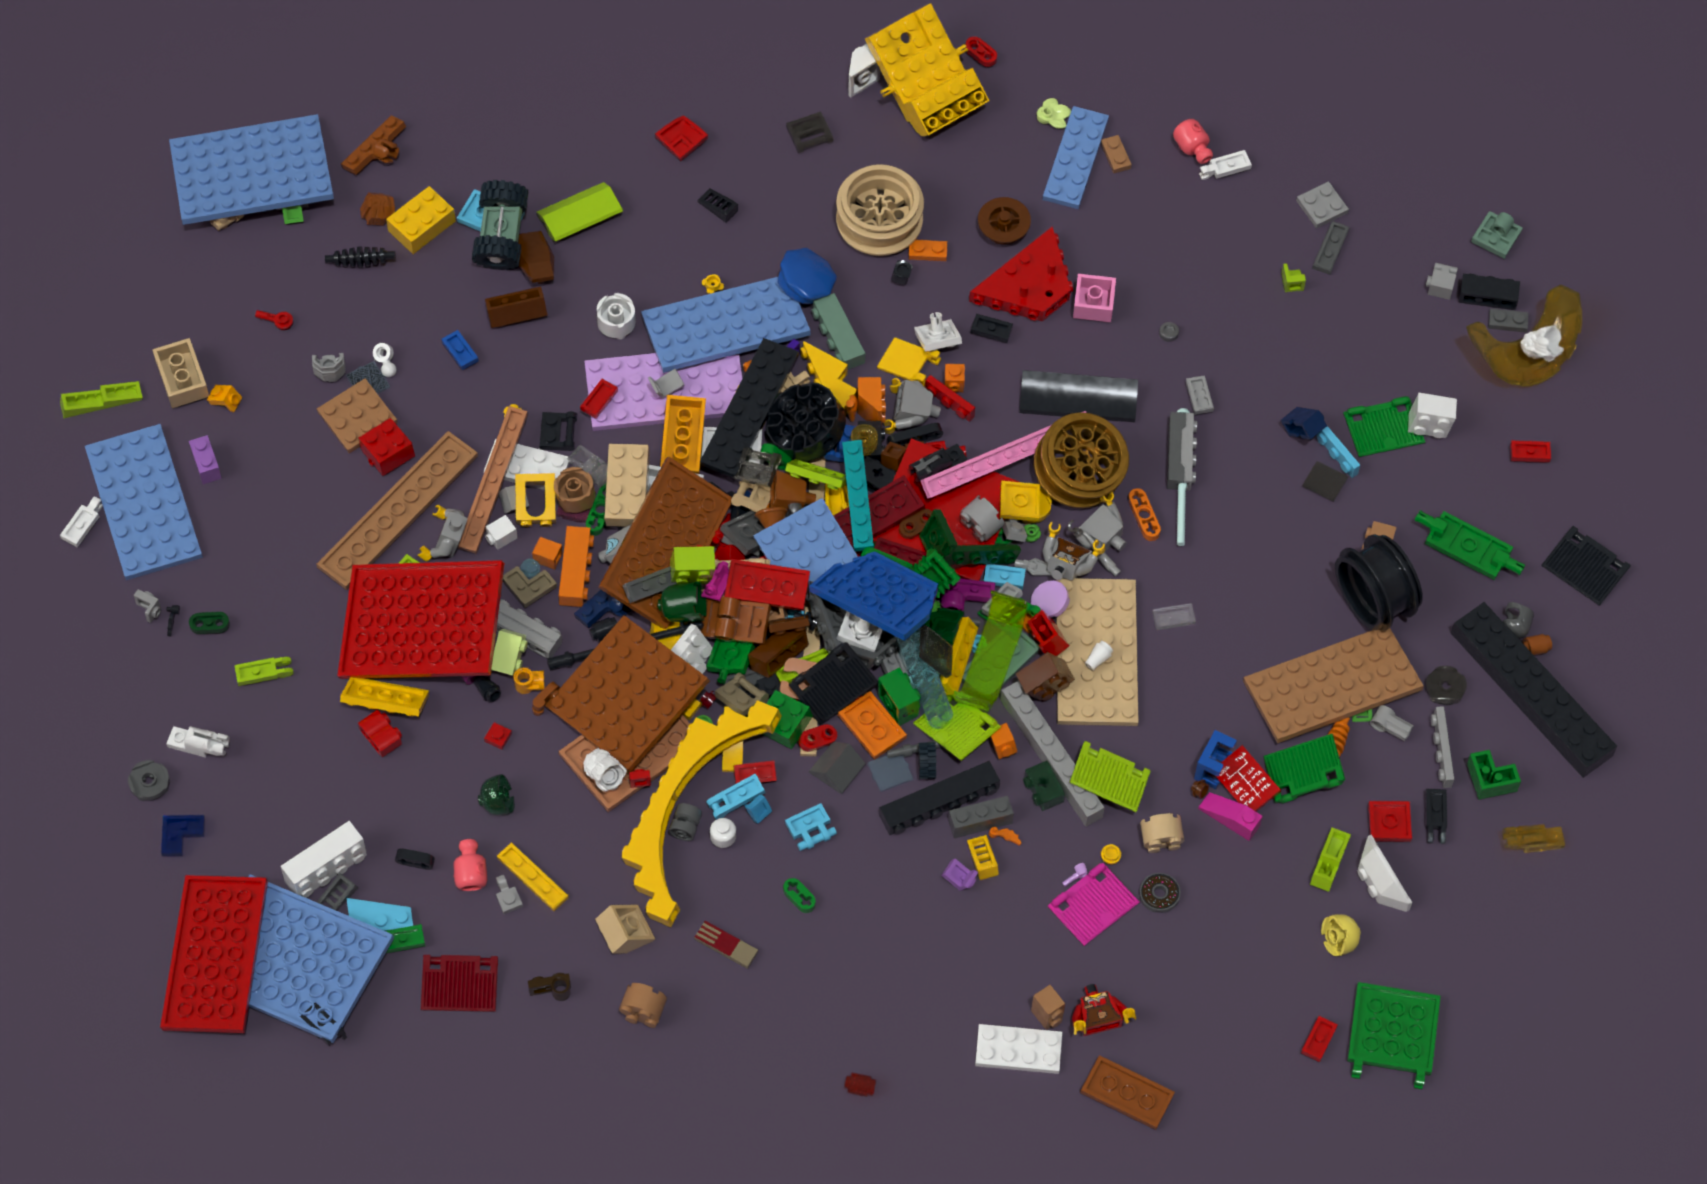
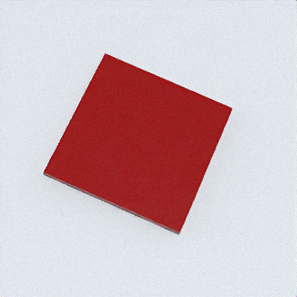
[873,438,1019,581]

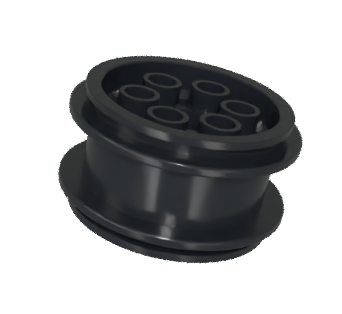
[1335,534,1423,631]

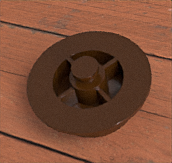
[978,197,1031,245]

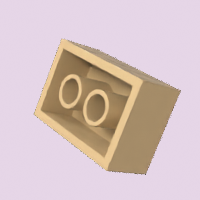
[152,338,209,408]

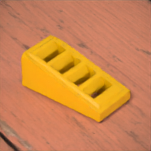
[967,835,999,880]

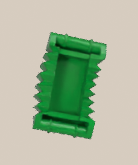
[910,548,961,599]

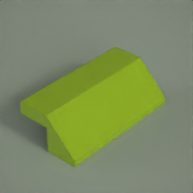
[536,182,623,241]

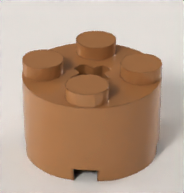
[554,467,596,513]
[619,983,667,1028]

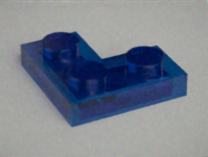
[161,815,205,856]

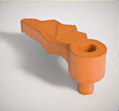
[988,827,1021,846]

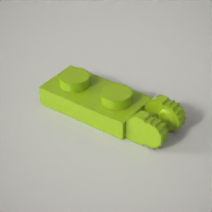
[235,656,294,686]

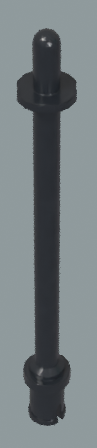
[547,621,704,670]

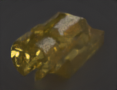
[1502,824,1565,853]

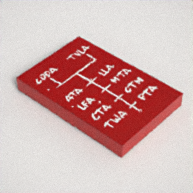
[1216,745,1281,812]

